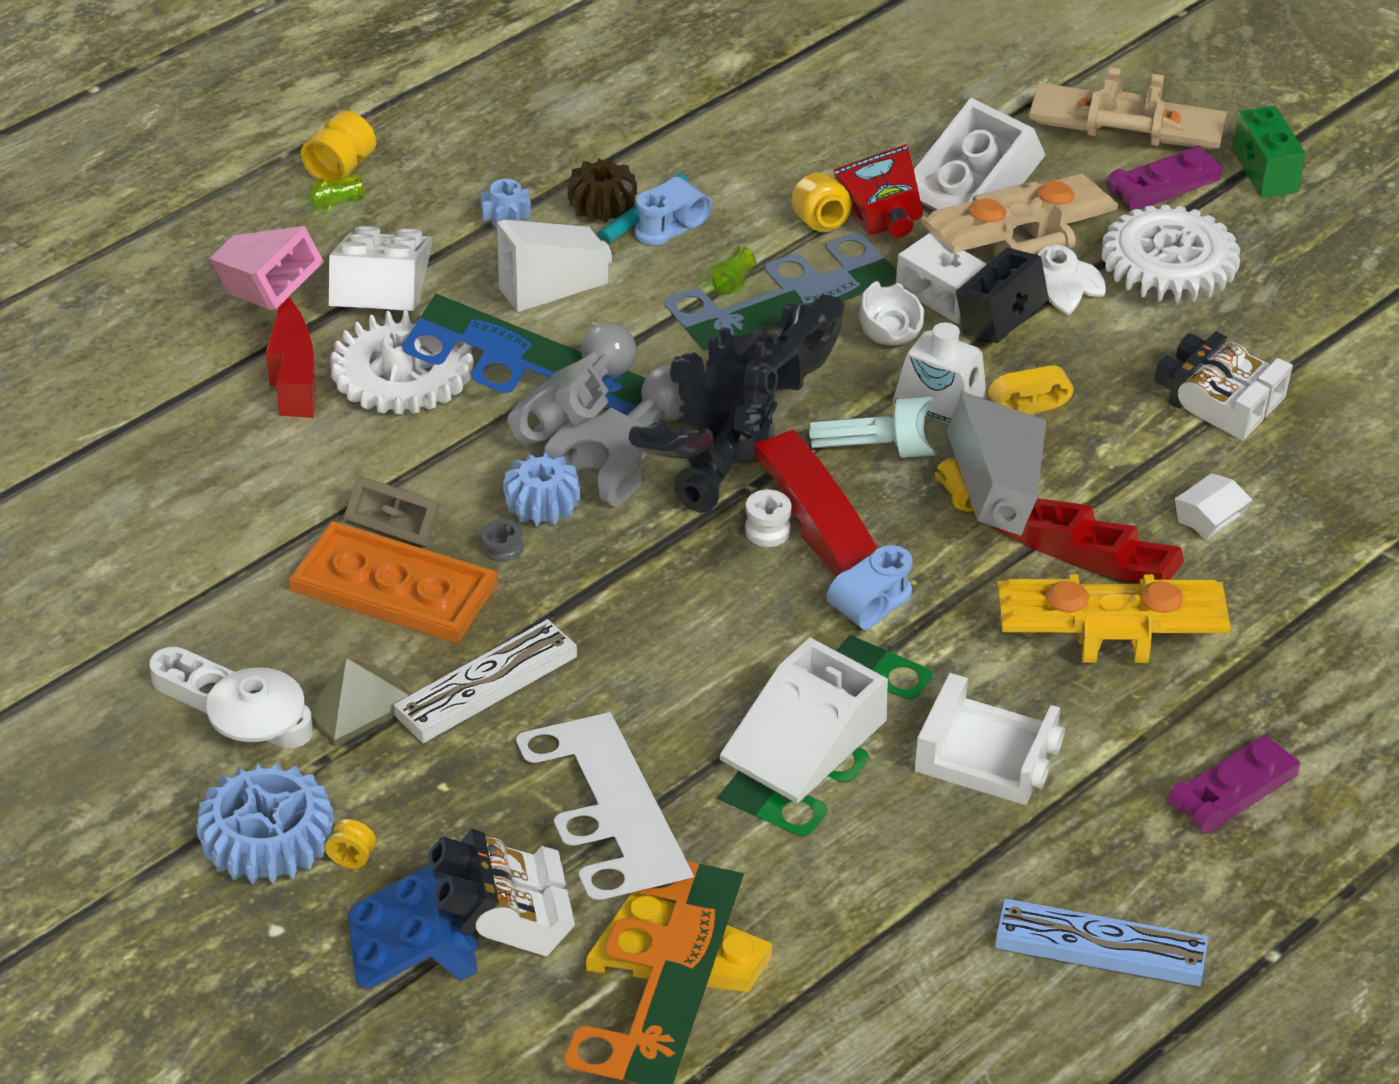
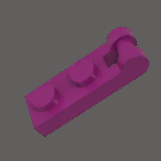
[1106,146,1223,210]
[1167,734,1300,834]

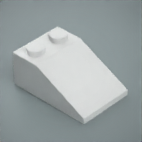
[914,98,1046,211]

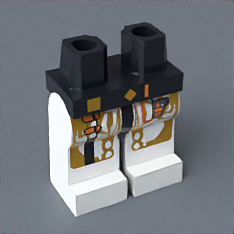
[1154,331,1293,441]
[428,829,575,957]

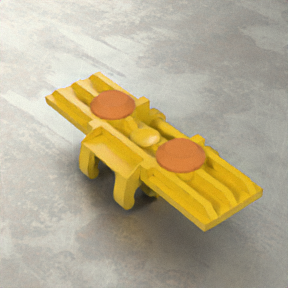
[997,574,1231,663]

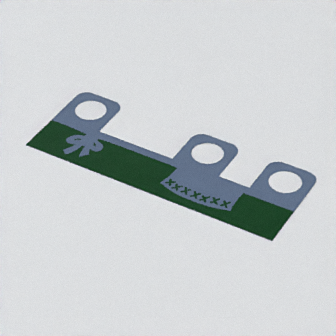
[665,233,897,351]

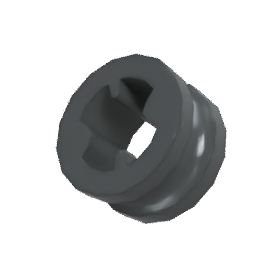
[480,519,524,562]

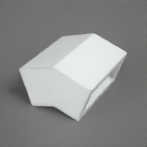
[1175,473,1253,541]

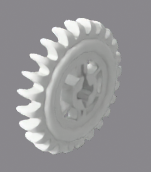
[1102,205,1240,303]
[330,309,474,414]

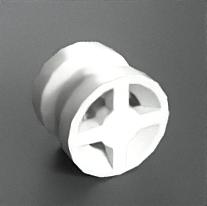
[745,489,791,547]

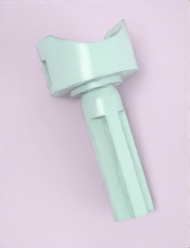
[809,396,937,458]

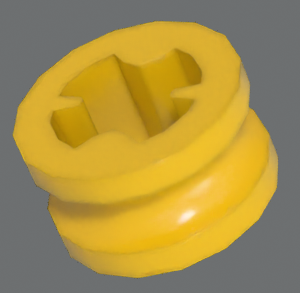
[325,819,376,869]

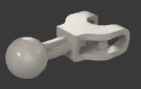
[508,322,637,448]
[544,365,684,507]

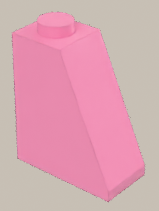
[209,226,324,310]

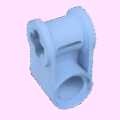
[634,176,712,245]
[826,545,913,630]

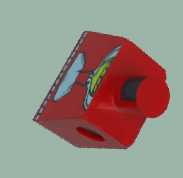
[833,144,923,238]

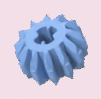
[503,452,580,527]

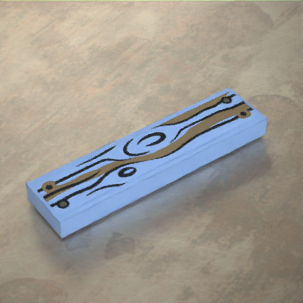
[995,898,1209,987]

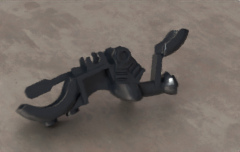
[628,294,845,513]

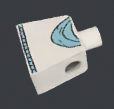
[893,322,987,424]

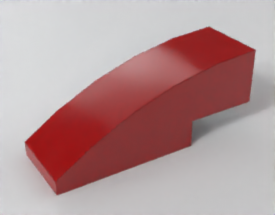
[266,297,317,418]

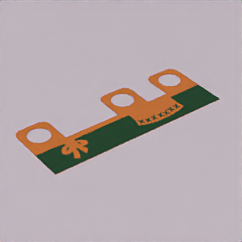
[565,861,744,1084]

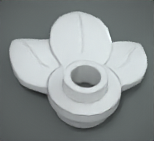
[1038,245,1106,316]

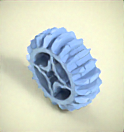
[196,762,334,885]

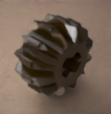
[567,158,637,223]

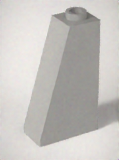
[947,391,1046,536]

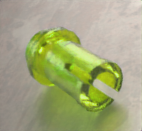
[309,174,365,211]
[712,246,756,294]

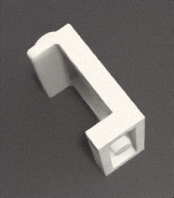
[915,673,1065,805]

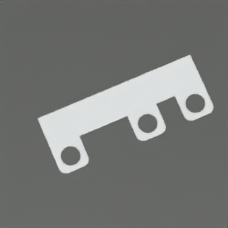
[516,712,694,900]

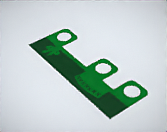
[717,635,933,836]

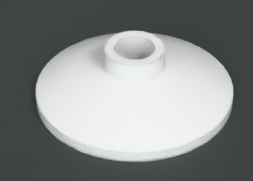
[206,668,305,742]

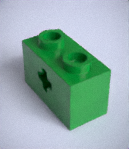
[1232,106,1306,198]

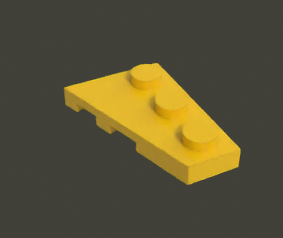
[586,892,773,992]

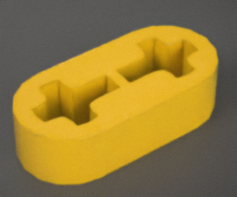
[988,365,1074,414]

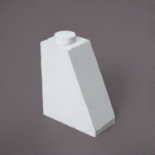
[497,220,612,312]

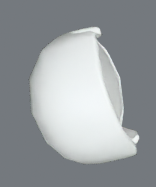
[859,281,924,346]

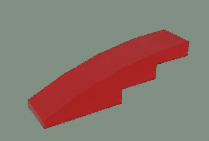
[755,429,878,576]
[993,498,1184,583]

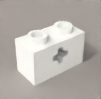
[896,232,987,325]

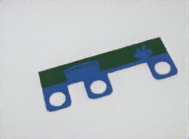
[402,293,645,415]

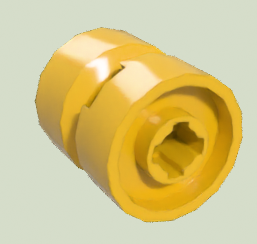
[301,111,376,185]

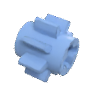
[481,179,531,229]

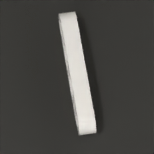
[149,647,313,749]

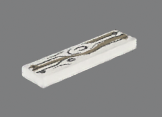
[394,619,577,743]

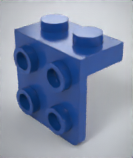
[348,865,478,990]

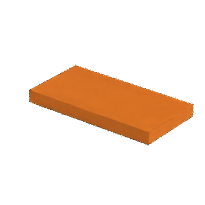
[289,521,498,644]

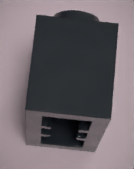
[955,247,1049,343]

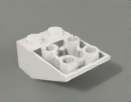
[329,226,432,311]
[720,637,888,804]

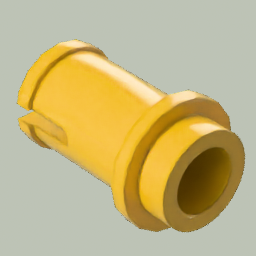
[935,458,974,512]

